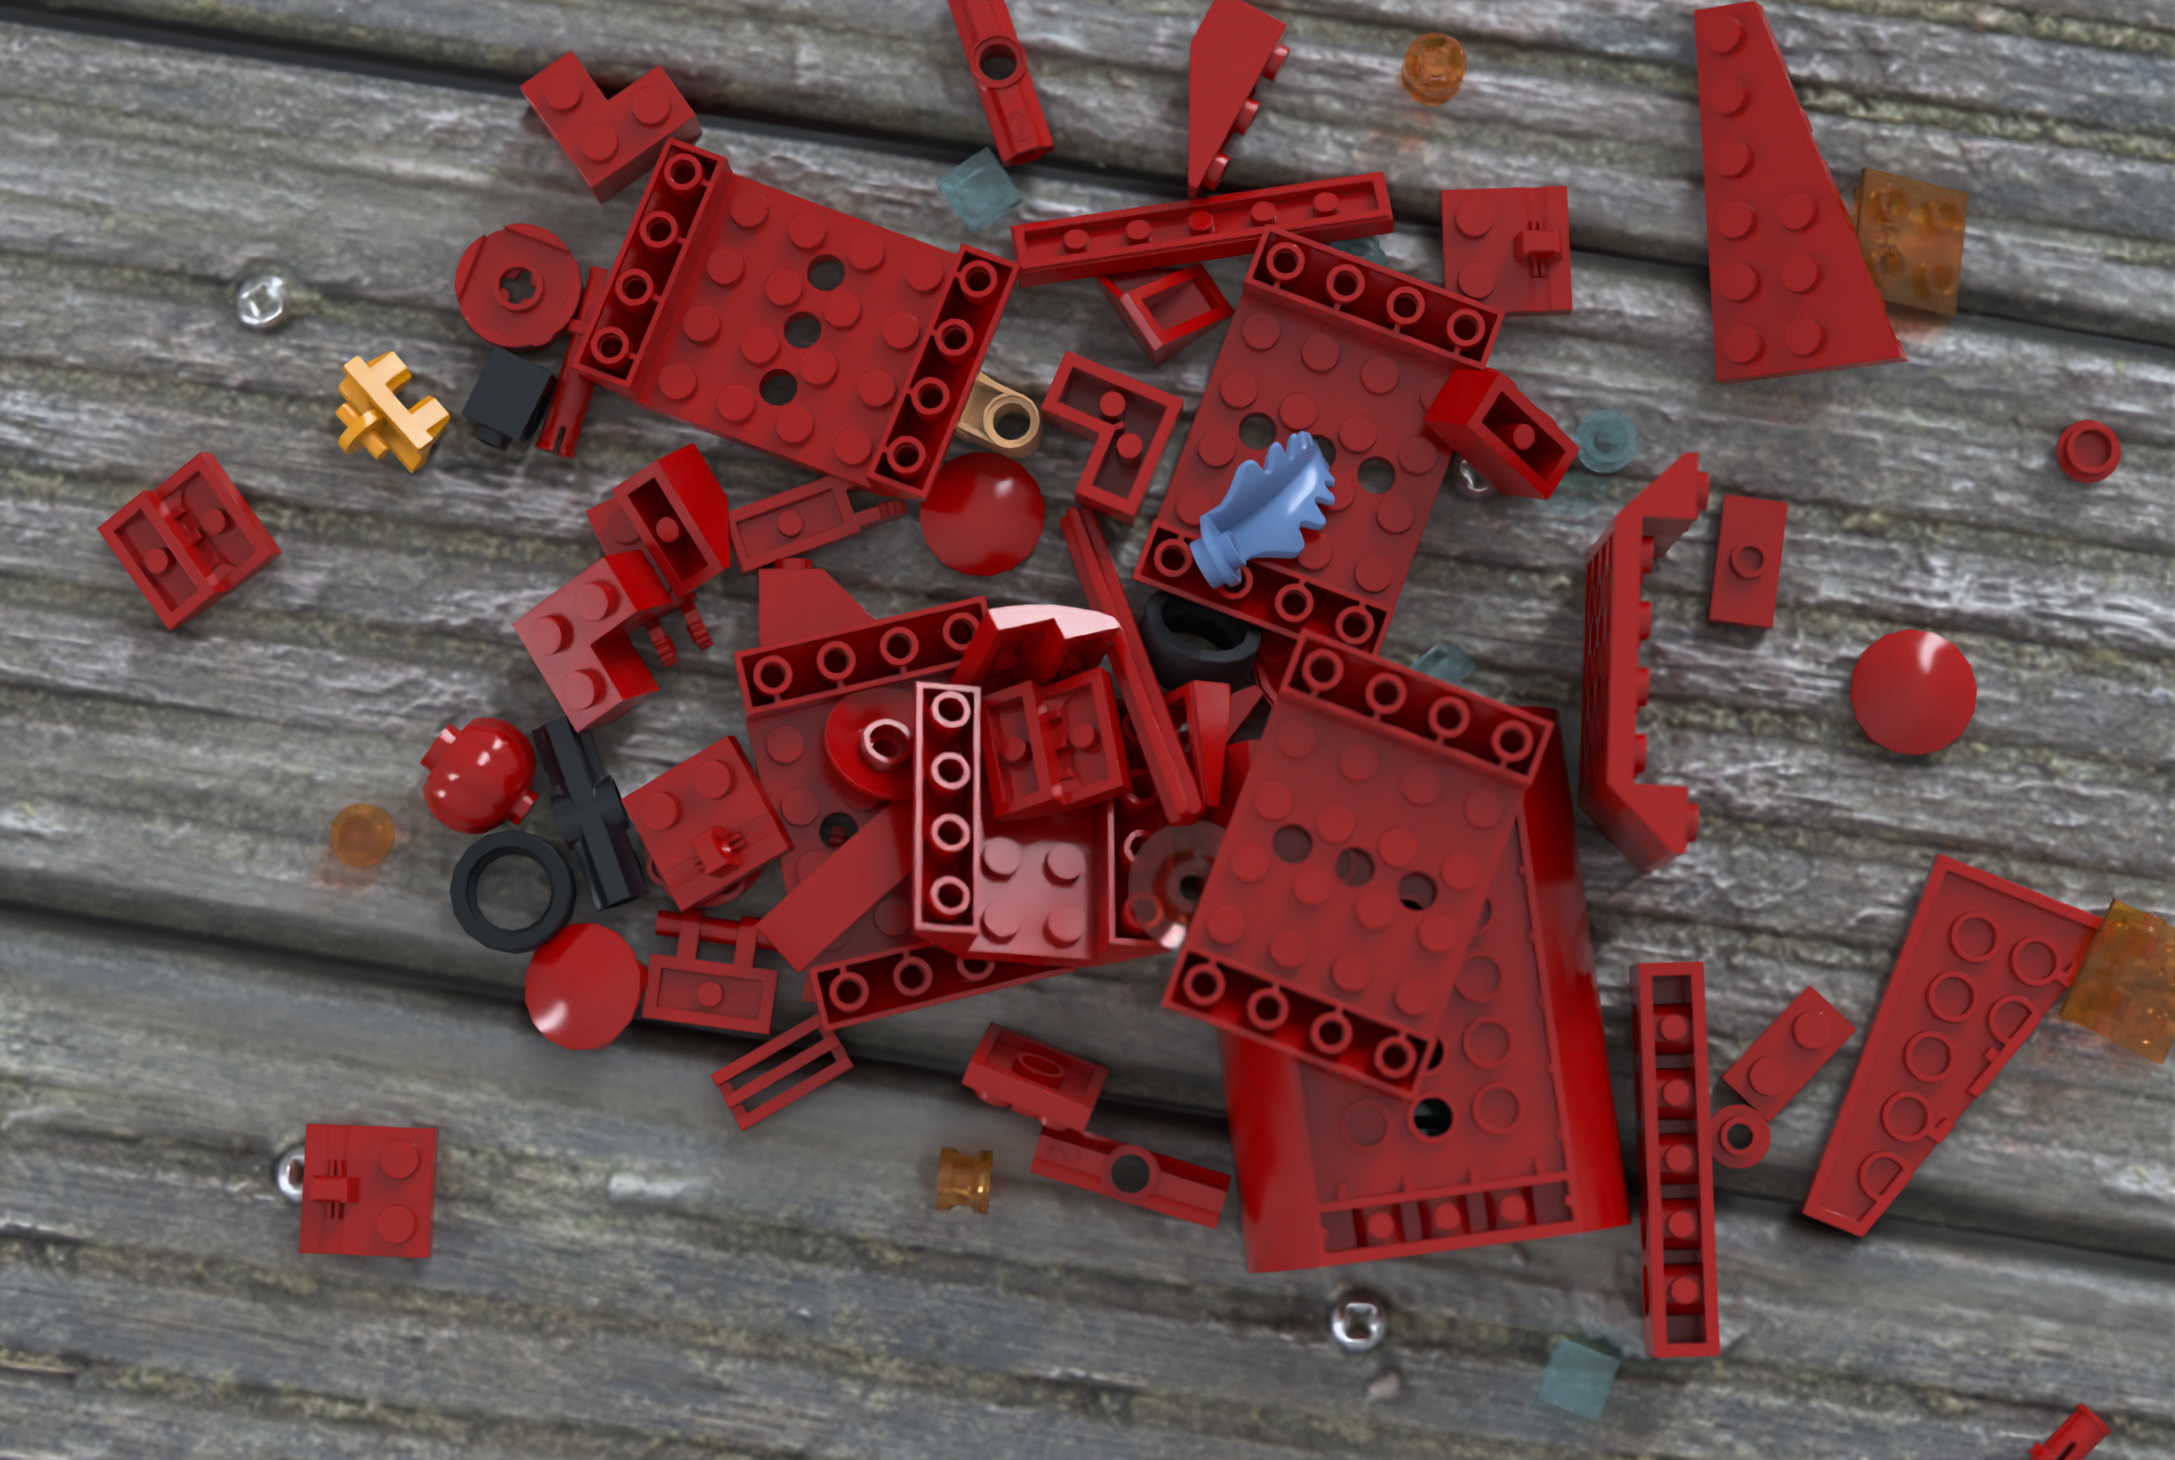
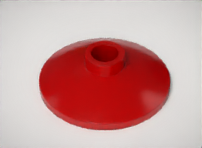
[824,686,914,801]

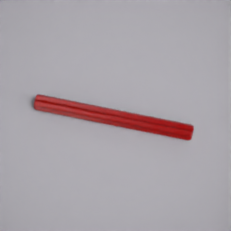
[1059,506,1205,827]

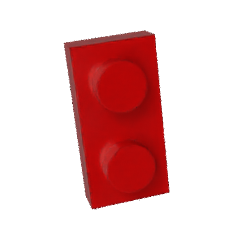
[1719,985,1857,1123]

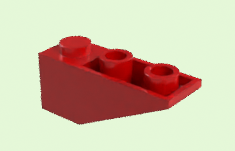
[1187,0,1291,199]

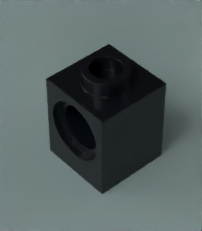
[461,346,557,452]

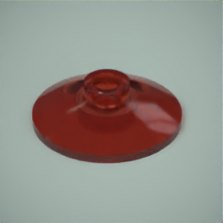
[1128,821,1227,952]

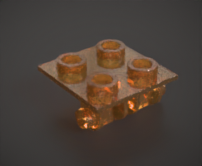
[1852,167,1968,317]
[2058,898,2175,1065]

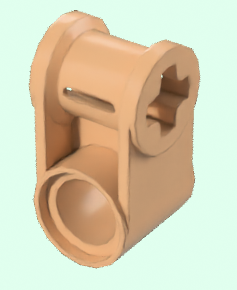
[953,372,1044,460]

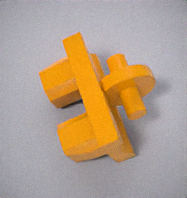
[335,351,450,474]

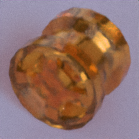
[1401,32,1467,106]
[936,1146,994,1214]

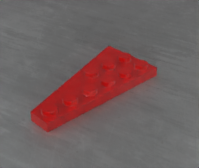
[1694,0,1908,384]
[1798,853,2120,1237]

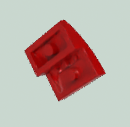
[97,452,283,630]
[949,605,1120,698]
[980,666,1134,822]

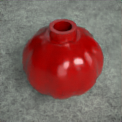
[420,717,540,835]

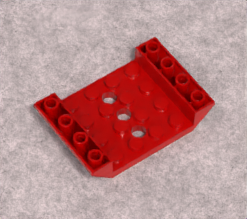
[571,137,1022,501]
[1132,223,1506,656]
[1577,452,1709,873]
[733,595,1077,1032]
[1161,628,1554,1101]

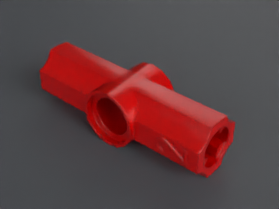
[947,0,1054,167]
[1030,1125,1231,1230]

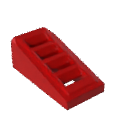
[1164,680,1231,814]

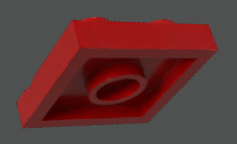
[1439,186,1573,317]
[620,735,796,912]
[961,1022,1110,1133]
[299,1123,439,1258]

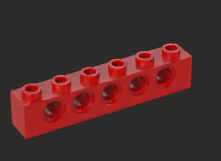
[1629,961,1720,1358]

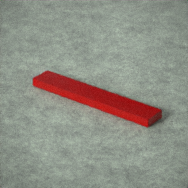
[1010,171,1394,288]

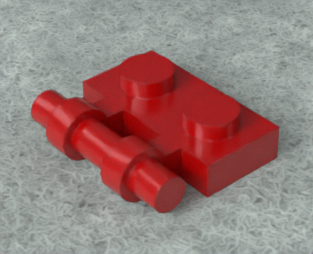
[641,908,780,1035]

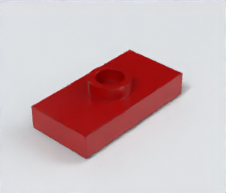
[1706,494,1788,630]

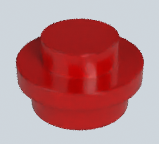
[2055,420,2121,484]

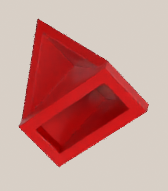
[1092,262,1235,368]

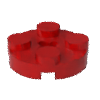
[454,223,584,352]

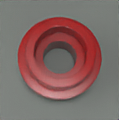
[1710,1104,1770,1169]

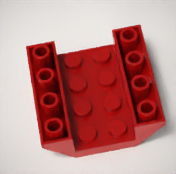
[912,681,1173,968]

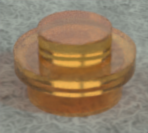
[330,804,395,868]

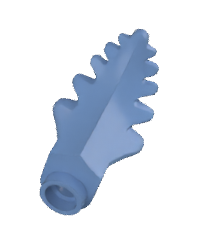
[1190,431,1335,589]

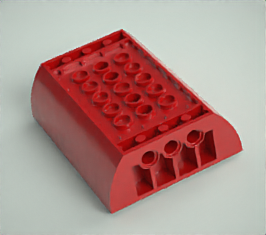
[1188,706,1632,1273]

